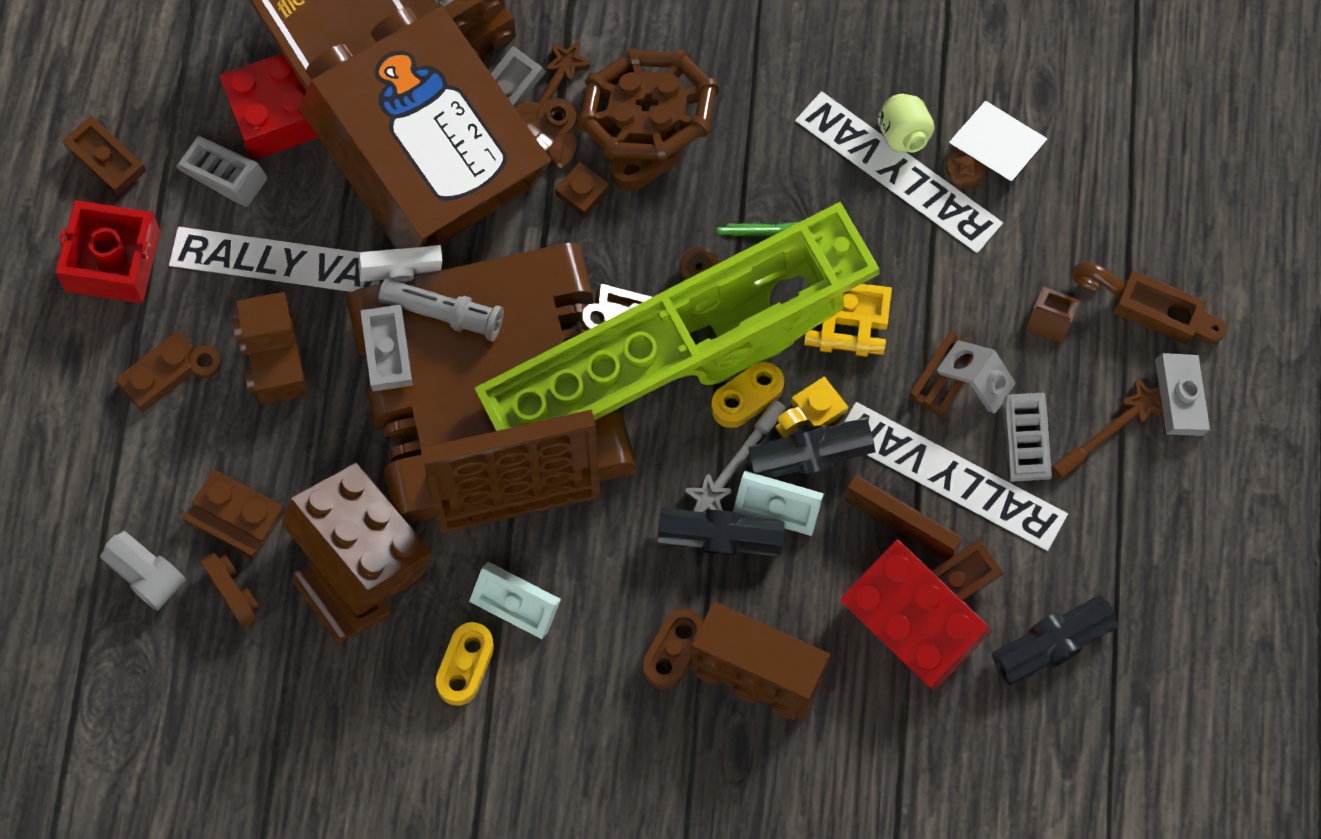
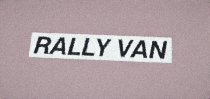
[795,91,1003,253]
[169,227,384,292]
[844,402,1068,551]

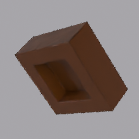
[555,162,610,218]

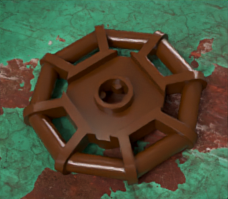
[576,47,719,164]

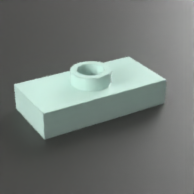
[733,471,824,536]
[469,562,561,639]

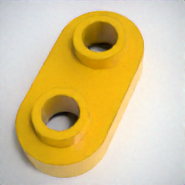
[711,362,784,428]
[436,622,494,706]

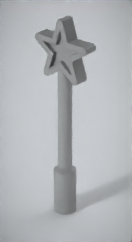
[685,400,786,512]

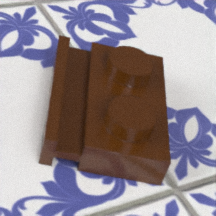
[182,469,285,560]
[292,563,390,645]

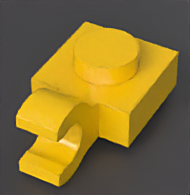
[775,376,848,438]

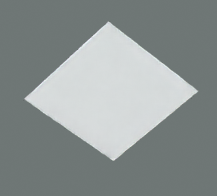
[949,101,1047,181]

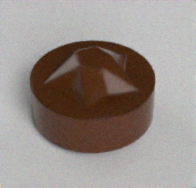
[946,148,986,188]
[679,246,719,280]

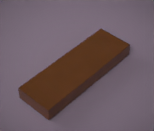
[845,476,962,560]

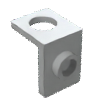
[937,340,1015,413]

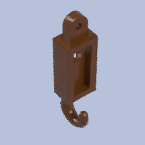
[1071,262,1227,345]

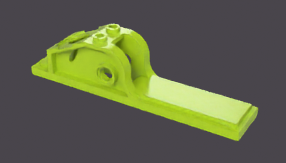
[474,202,880,431]

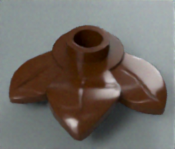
[515,98,578,169]

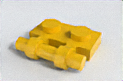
[804,284,892,357]

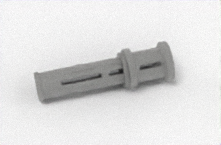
[379,278,504,342]

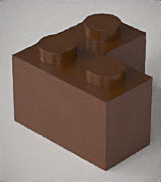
[232,291,308,405]

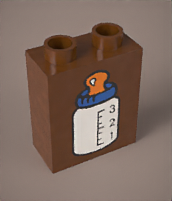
[299,5,552,249]

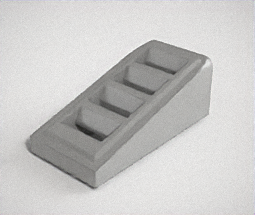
[177,135,267,207]
[1002,393,1052,482]

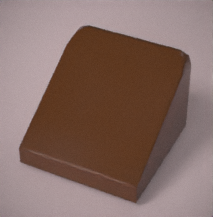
[1026,287,1080,343]

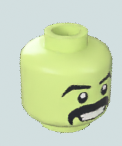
[877,94,935,152]

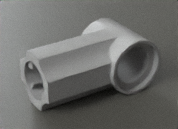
[100,531,186,611]

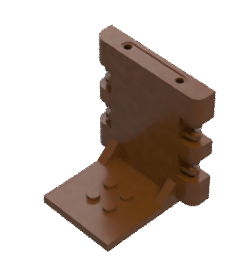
[346,243,637,534]

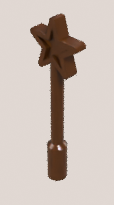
[537,41,590,104]
[1051,379,1164,480]

